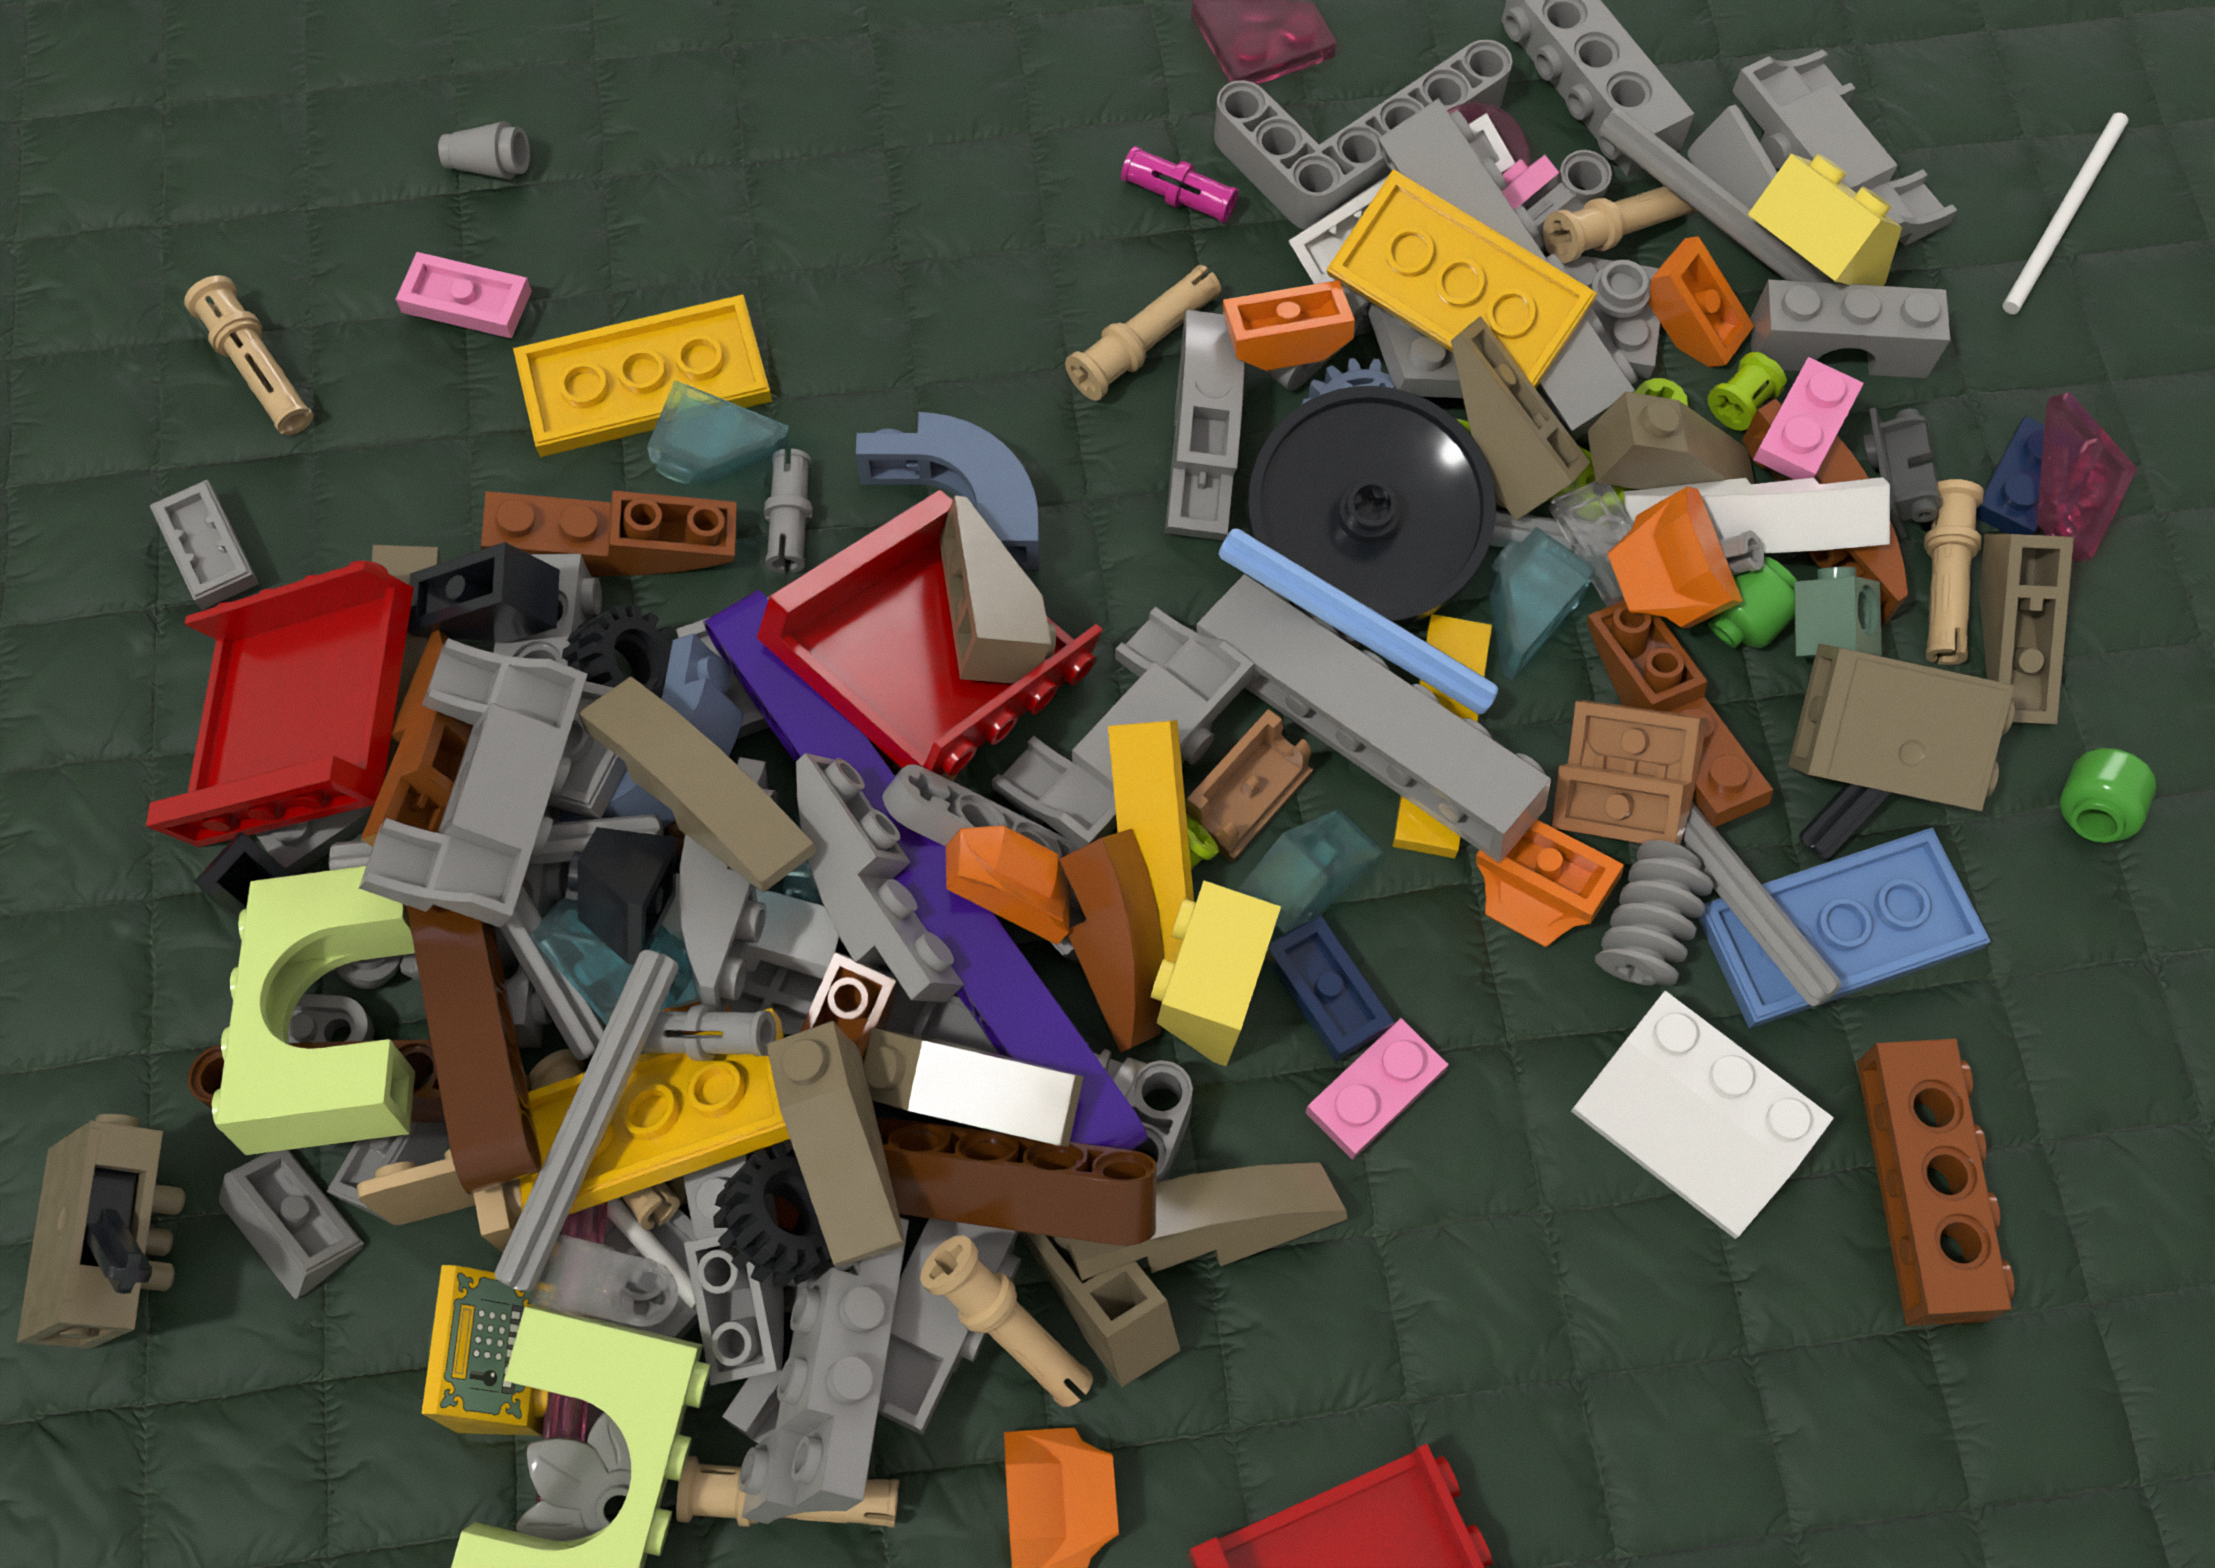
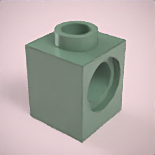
[1794,567,1882,659]

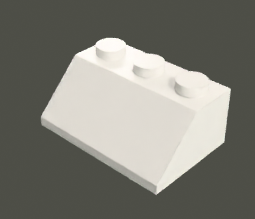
[1571,991,1834,1239]

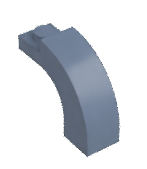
[856,412,1039,570]
[559,633,744,829]

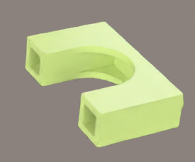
[212,866,415,1155]
[451,1304,711,1568]

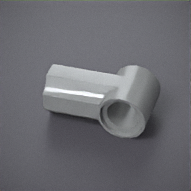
[1522,150,1612,253]

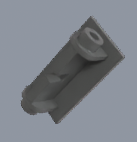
[1864,407,1942,538]

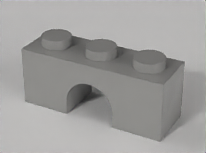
[1750,279,1950,379]

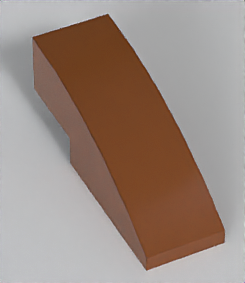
[1060,829,1164,1053]

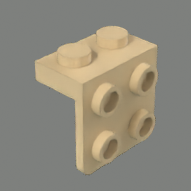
[357,1149,522,1253]

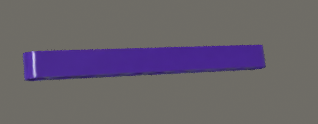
[703,590,1148,1150]

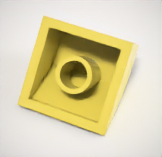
[1747,154,1902,286]
[1150,881,1281,1066]

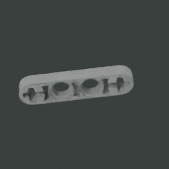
[882,765,1083,912]

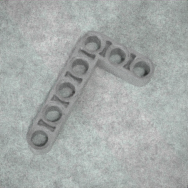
[1214,39,1513,229]

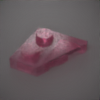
[1191,0,1337,85]
[2037,392,2138,562]

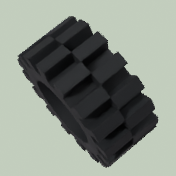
[562,605,674,699]
[713,1143,831,1287]

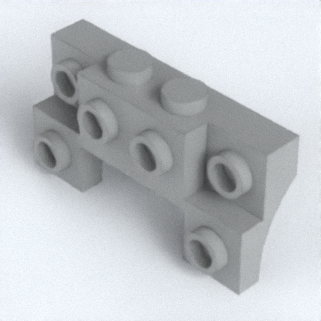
[1732,49,1957,246]
[992,606,1254,849]
[359,638,588,928]
[738,1218,909,1524]
[877,1218,1021,1435]

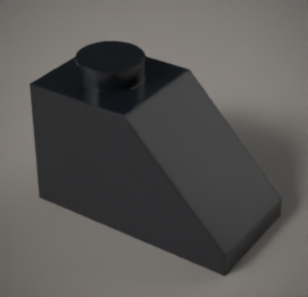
[407,542,560,643]
[568,827,677,965]

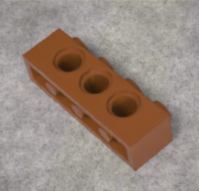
[1856,1039,2014,1327]

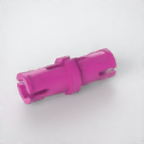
[1121,146,1239,223]

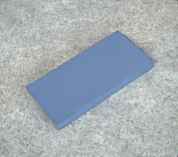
[1698,828,1991,1029]

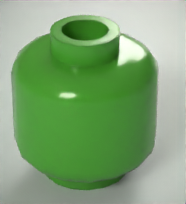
[1708,556,1797,649]
[2059,748,2157,843]

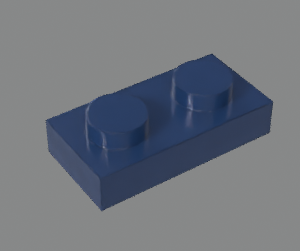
[1976,415,2080,535]
[1265,915,1394,1062]

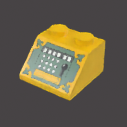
[422,1265,565,1436]

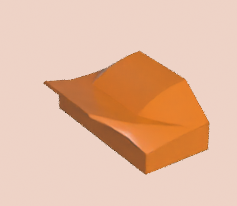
[1648,236,1755,367]
[1223,280,1355,371]
[1607,486,1743,628]
[1476,820,1624,947]
[945,825,1070,945]
[1004,1427,1119,1568]

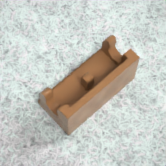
[1186,709,1313,863]

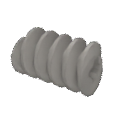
[1594,840,1714,986]

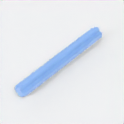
[1218,529,1499,714]

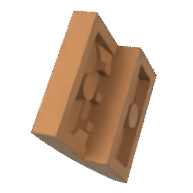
[1552,700,1707,845]

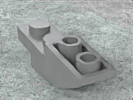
[1165,310,1244,541]
[796,753,964,1002]
[679,757,777,1012]
[683,1151,784,1385]

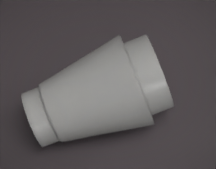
[438,121,530,180]

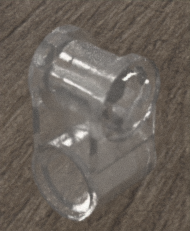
[531,1234,678,1326]

